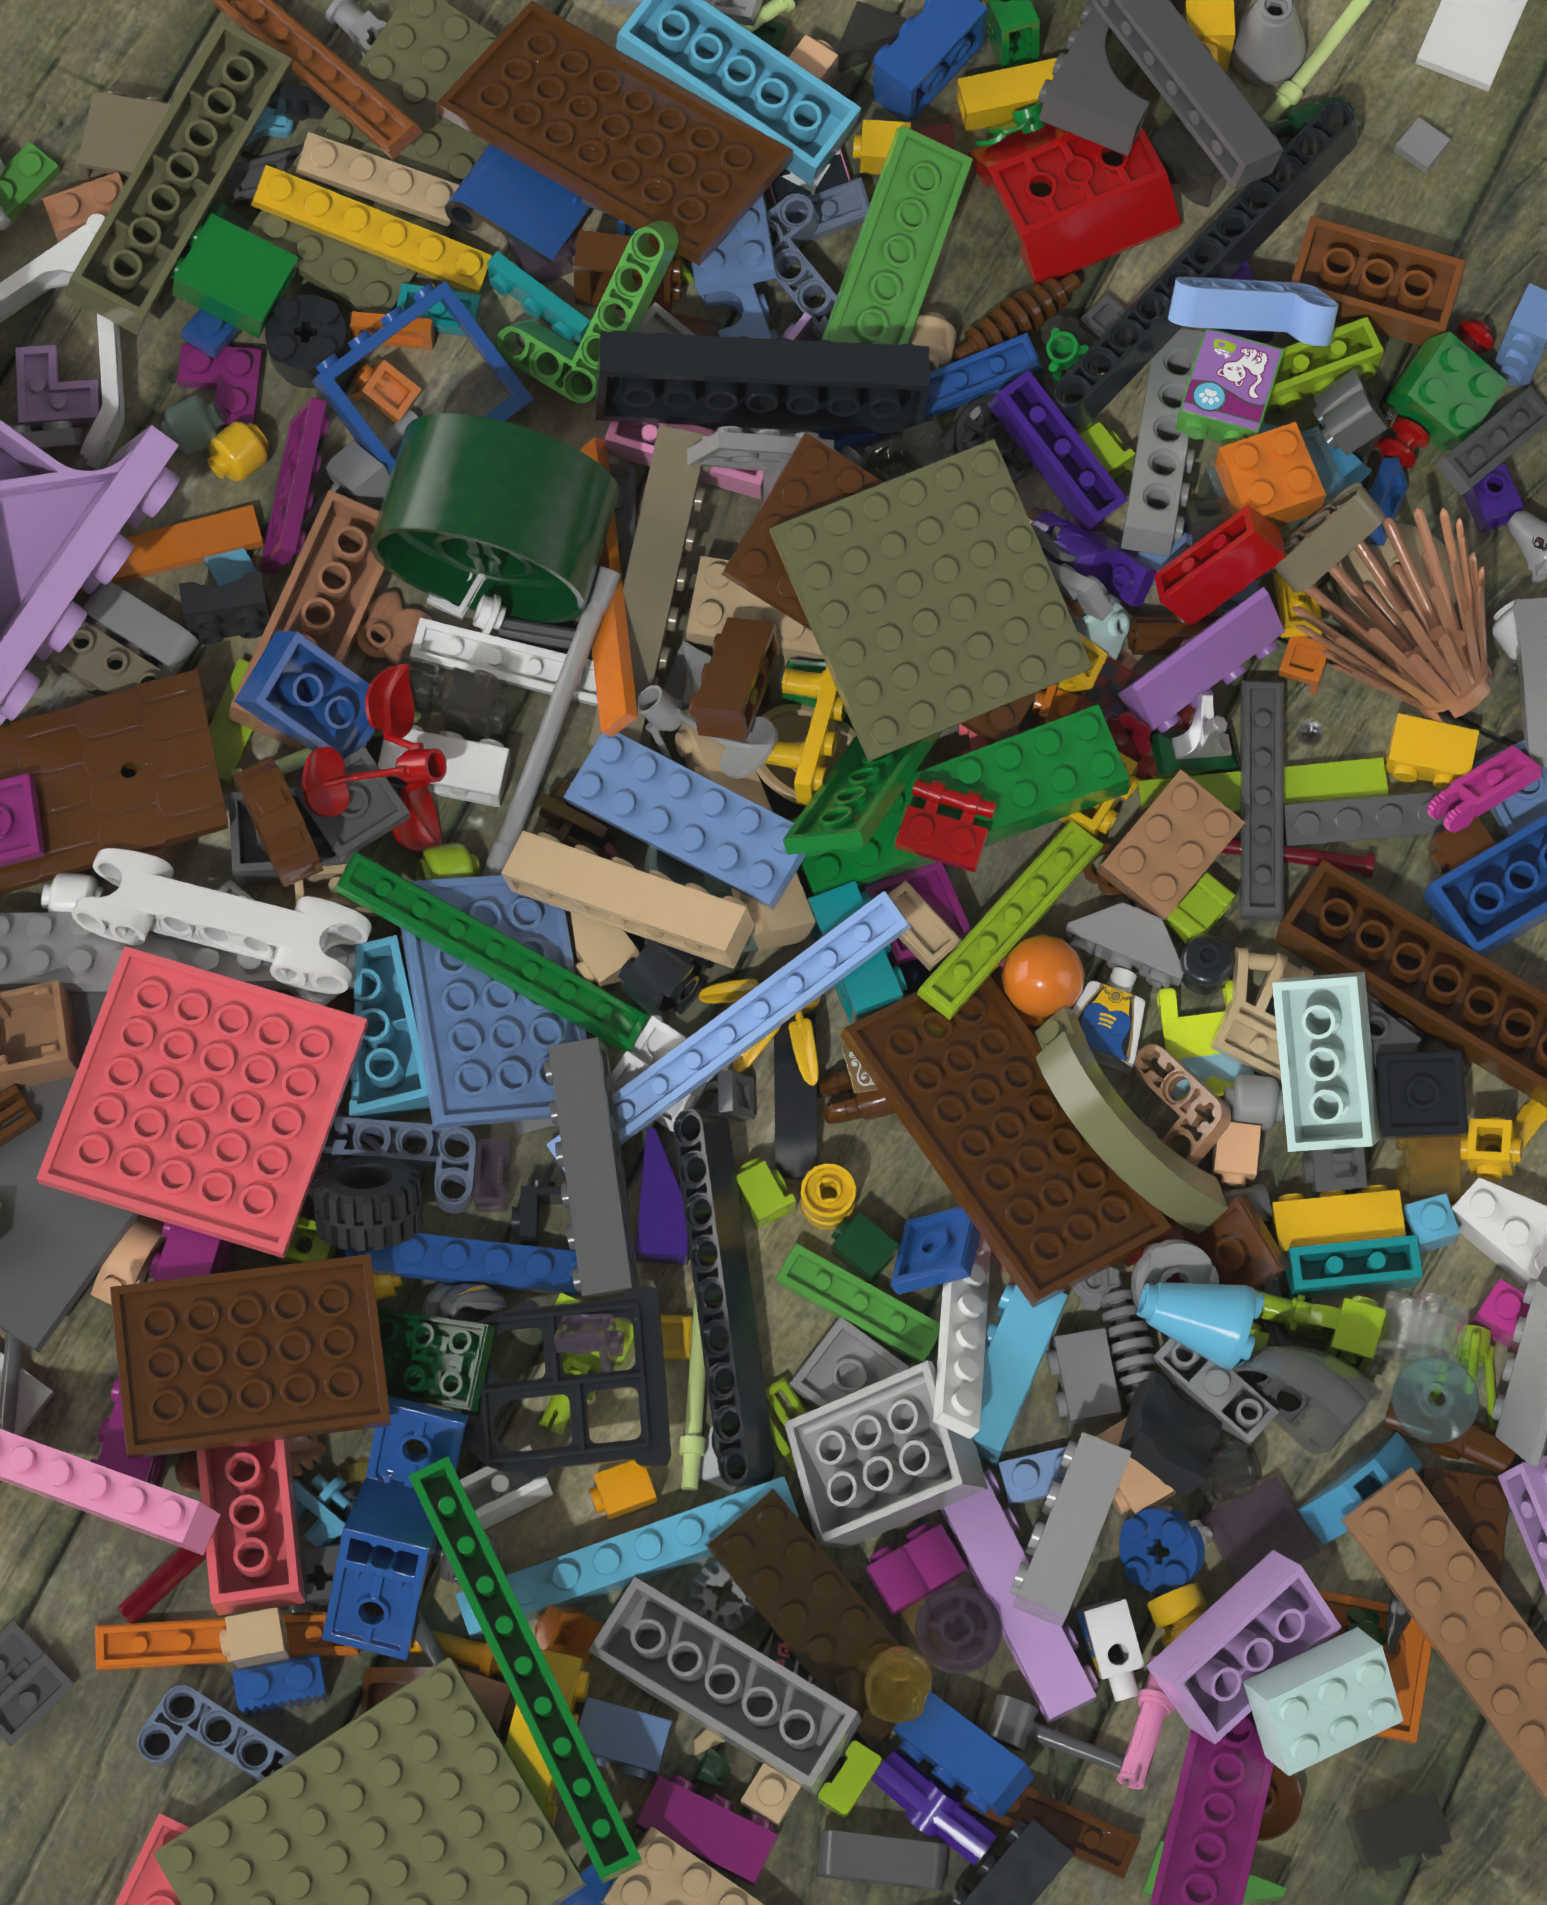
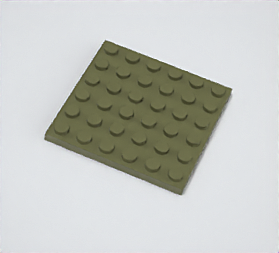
[769,439,1093,762]

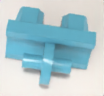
[293,1474,351,1547]

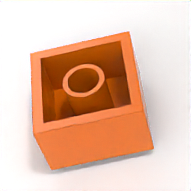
[1214,422,1326,527]

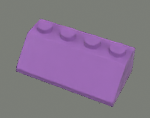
[1118,587,1285,733]

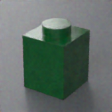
[831,1212,899,1284]

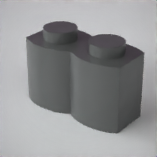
[1312,367,1388,456]

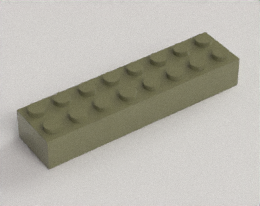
[65,19,292,335]

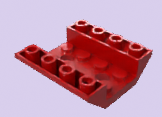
[968,123,1181,286]

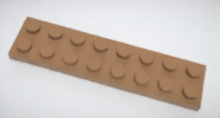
[1340,1467,1547,1803]

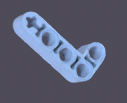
[1168,277,1339,346]

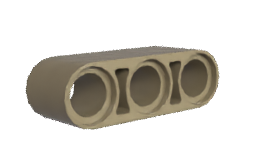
[1274,482,1386,593]

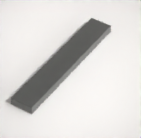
[1240,681,1283,921]

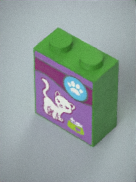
[1175,328,1284,445]

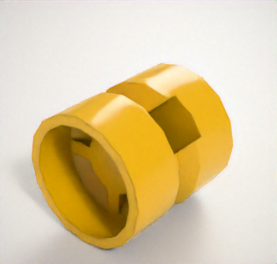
[800,1163,856,1230]
[1147,1583,1208,1648]

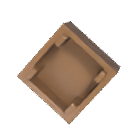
[0,980,80,1092]

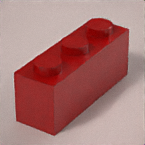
[1154,504,1286,627]

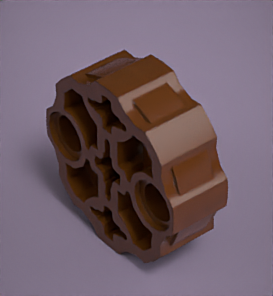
[234,757,323,888]

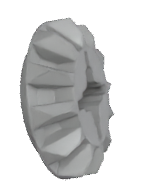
[690,1562,756,1631]

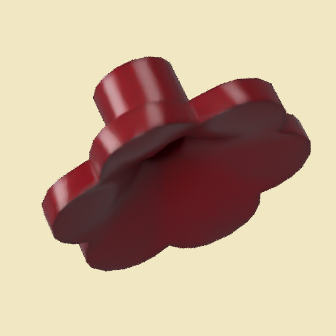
[1106,712,1152,759]

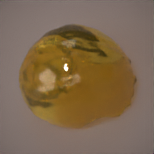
[864,1646,932,1724]

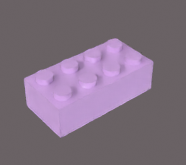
[1146,1550,1342,1744]

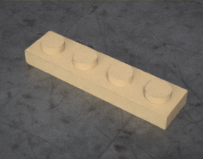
[295,132,459,227]

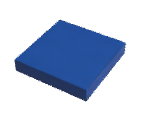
[890,1207,980,1295]

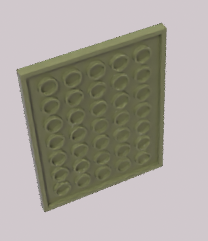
[153,1657,588,1905]

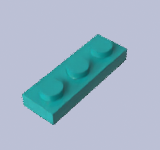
[487,251,591,346]

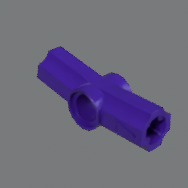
[871,1750,998,1865]

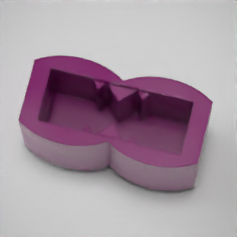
[865,1523,968,1617]

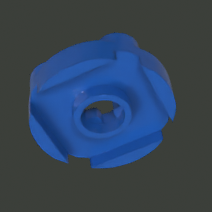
[1119,1505,1205,1594]

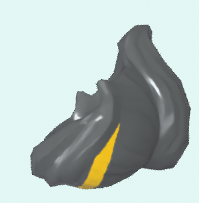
[422,1282,510,1323]

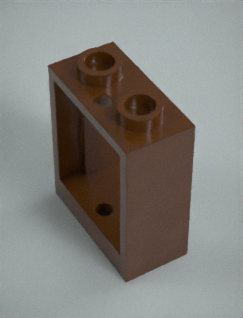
[573,230,683,312]

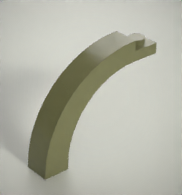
[1035,1006,1229,1234]

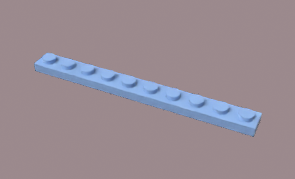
[546,891,912,1172]

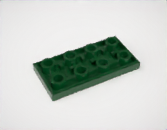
[377,1308,495,1412]

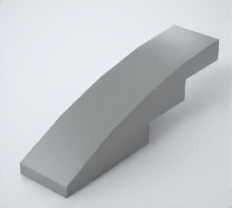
[1513,597,1547,770]

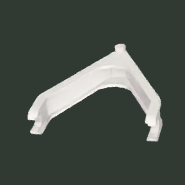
[0,213,126,470]

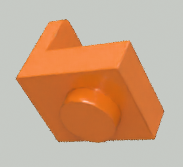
[535,1605,604,1663]

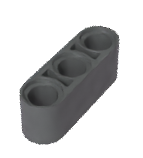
[816,1830,948,1891]

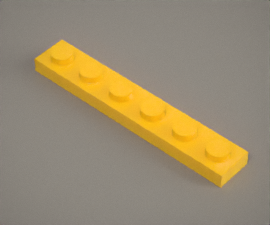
[251,165,492,294]

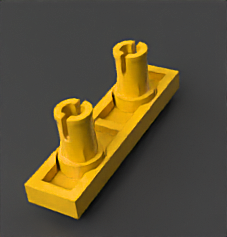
[763,667,846,806]

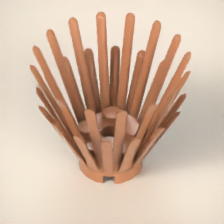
[1293,508,1495,722]

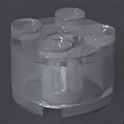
[1375,1291,1469,1372]

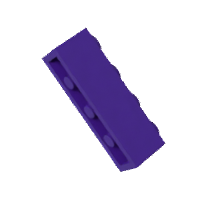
[988,370,1128,531]

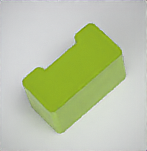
[1164,872,1236,944]
[818,1741,882,1818]

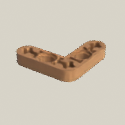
[1134,1044,1231,1166]

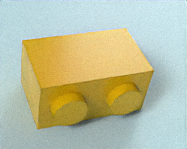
[1385,713,1479,789]

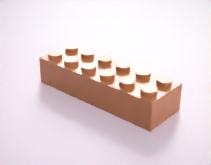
[228,490,387,750]

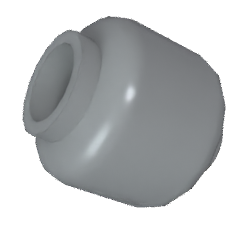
[1223,1074,1284,1131]

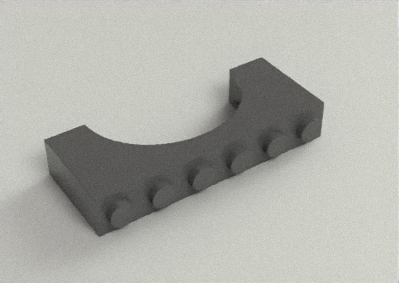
[1038,0,1186,156]

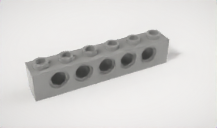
[1121,328,1204,556]

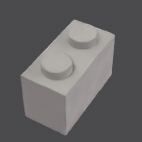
[1046,1328,1122,1428]

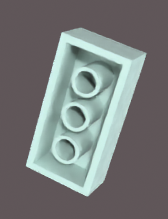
[1272,972,1380,1152]

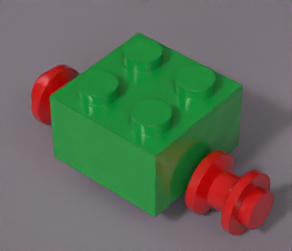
[1378,320,1508,469]

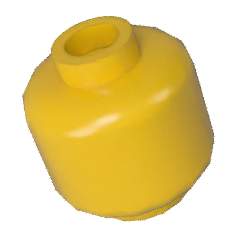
[207,421,269,482]

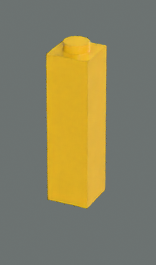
[956,58,1057,132]

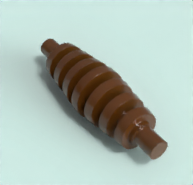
[952,273,1081,361]

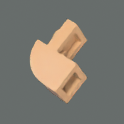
[90,1214,167,1305]

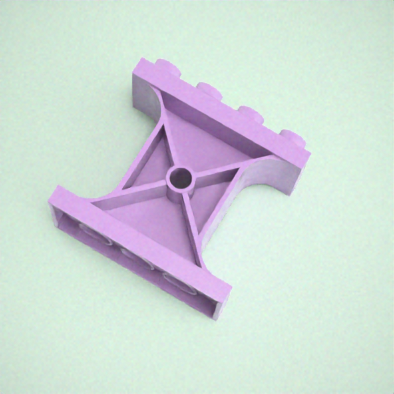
[0,420,181,725]

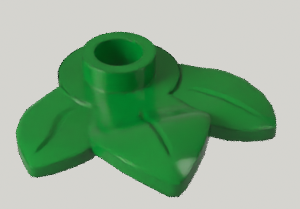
[975,102,1046,148]

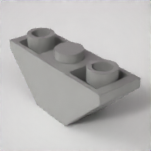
[1063,902,1184,990]
[1153,1338,1279,1445]

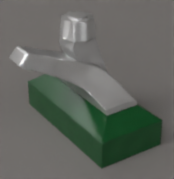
[1150,692,1238,778]

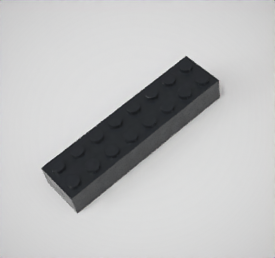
[595,331,930,435]

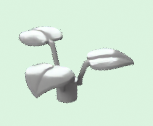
[636,641,778,779]

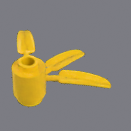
[699,965,821,1086]

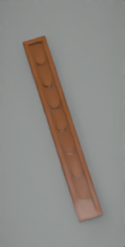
[209,0,422,160]

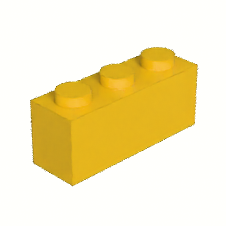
[1270,1185,1406,1257]

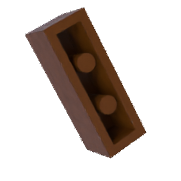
[689,617,780,741]

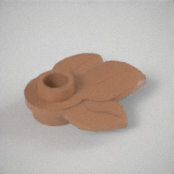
[356,591,433,669]

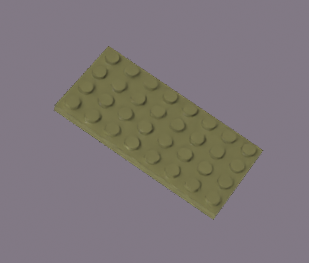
[248,0,497,314]

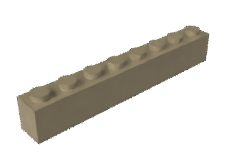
[589,425,711,750]

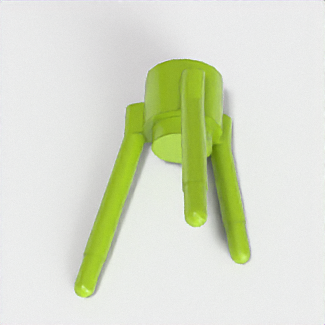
[1428,1325,1498,1430]

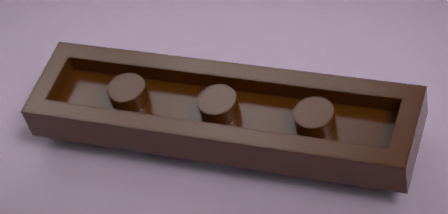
[962,1786,1141,1880]

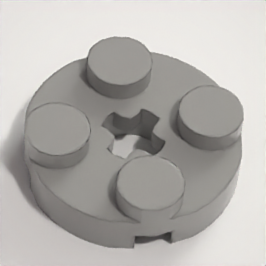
[1131,1239,1219,1306]

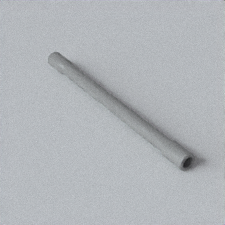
[481,566,621,876]

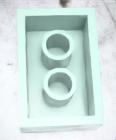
[1243,1627,1403,1776]

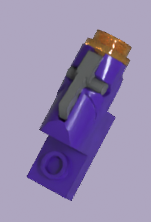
[1027,508,1157,606]

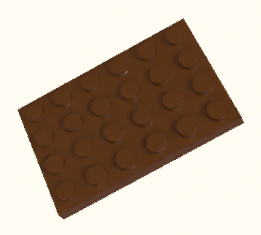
[110,1254,391,1459]

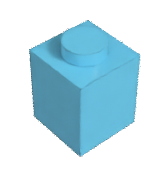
[1402,1193,1460,1254]

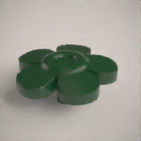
[1345,1607,1386,1646]

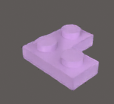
[15,345,101,428]

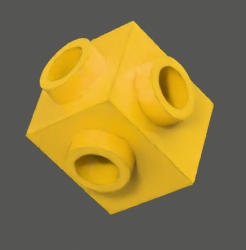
[1460,1117,1523,1181]

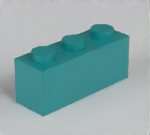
[1285,1235,1423,1300]

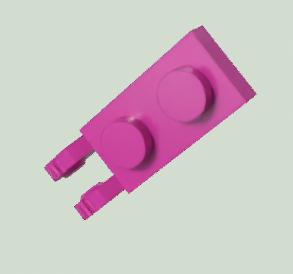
[1426,745,1542,833]

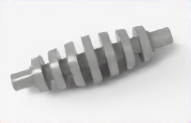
[1101,1269,1157,1406]

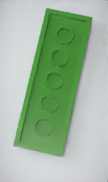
[822,125,973,345]

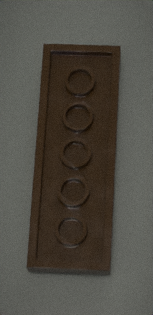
[704,1488,937,1748]

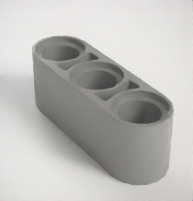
[81,582,199,674]

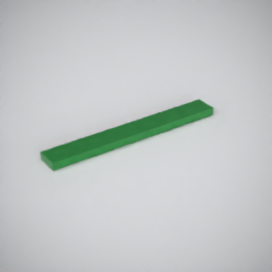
[334,851,649,1052]

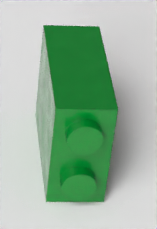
[169,213,298,339]

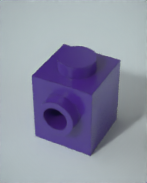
[1463,464,1524,534]

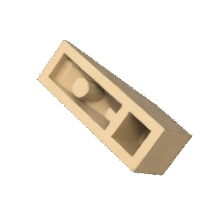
[570,912,640,991]

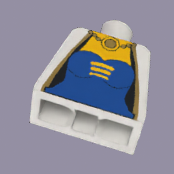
[1072,967,1145,1075]
[1074,1598,1144,1701]

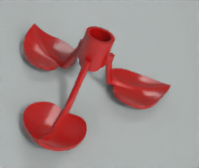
[302,664,447,851]

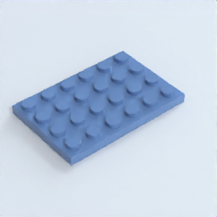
[401,875,587,1129]

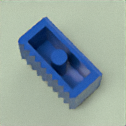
[232,1653,329,1718]

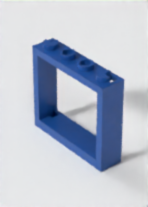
[312,281,534,477]

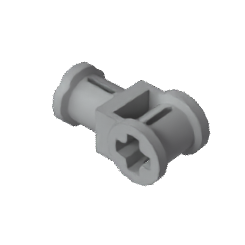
[325,0,386,58]

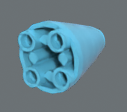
[1137,1282,1264,1370]

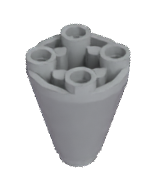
[1230,0,1306,88]

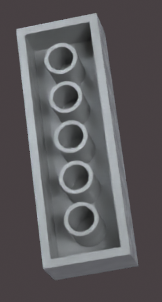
[588,1577,862,1796]

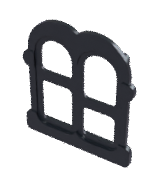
[461,1287,672,1479]

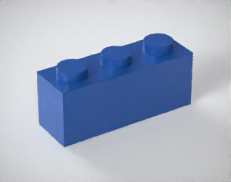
[893,1688,1035,1819]

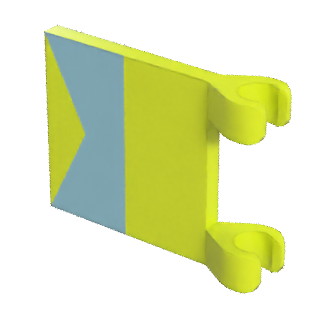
[1156,980,1254,1101]

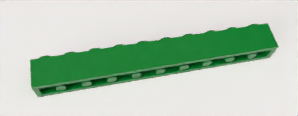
[408,1456,643,1884]

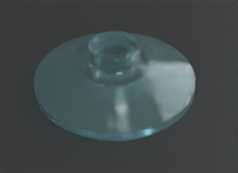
[1392,1357,1479,1443]

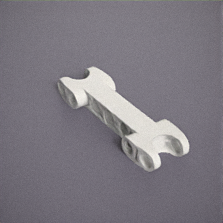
[71,848,372,994]

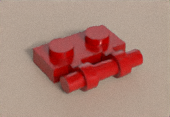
[895,779,997,873]

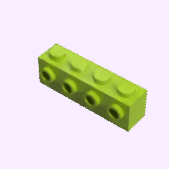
[1266,316,1384,413]

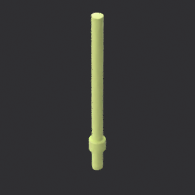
[1261,0,1372,122]
[679,1291,706,1491]

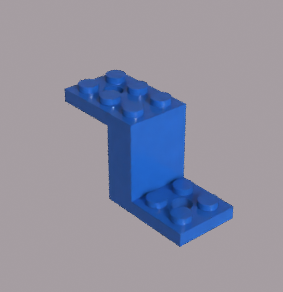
[322,1396,468,1661]

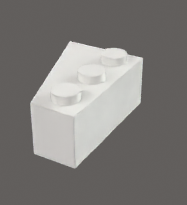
[1452,1178,1547,1289]

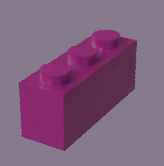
[635,1773,778,1887]

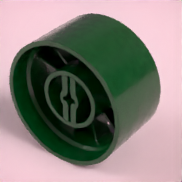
[370,413,620,623]

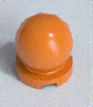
[999,934,1085,1030]

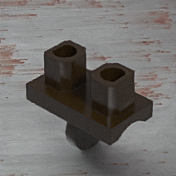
[537,781,611,850]

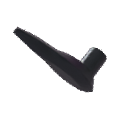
[1386,1588,1411,1655]

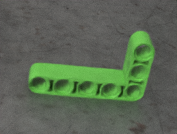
[496,221,679,403]

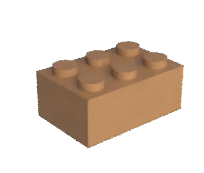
[1097,770,1245,921]

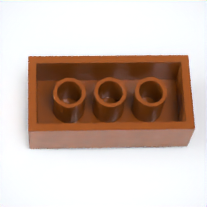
[1291,216,1466,346]

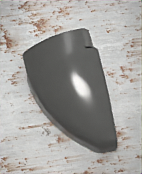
[1232,1345,1382,1454]

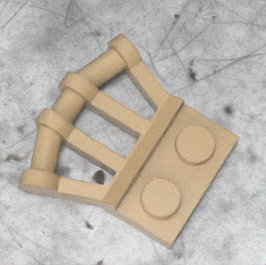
[1210,947,1314,1084]

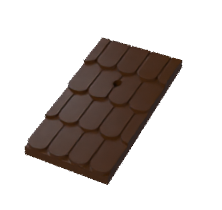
[0,669,228,895]

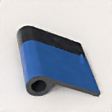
[445,144,590,264]

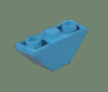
[1296,1431,1423,1545]

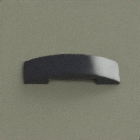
[774,1014,817,1179]

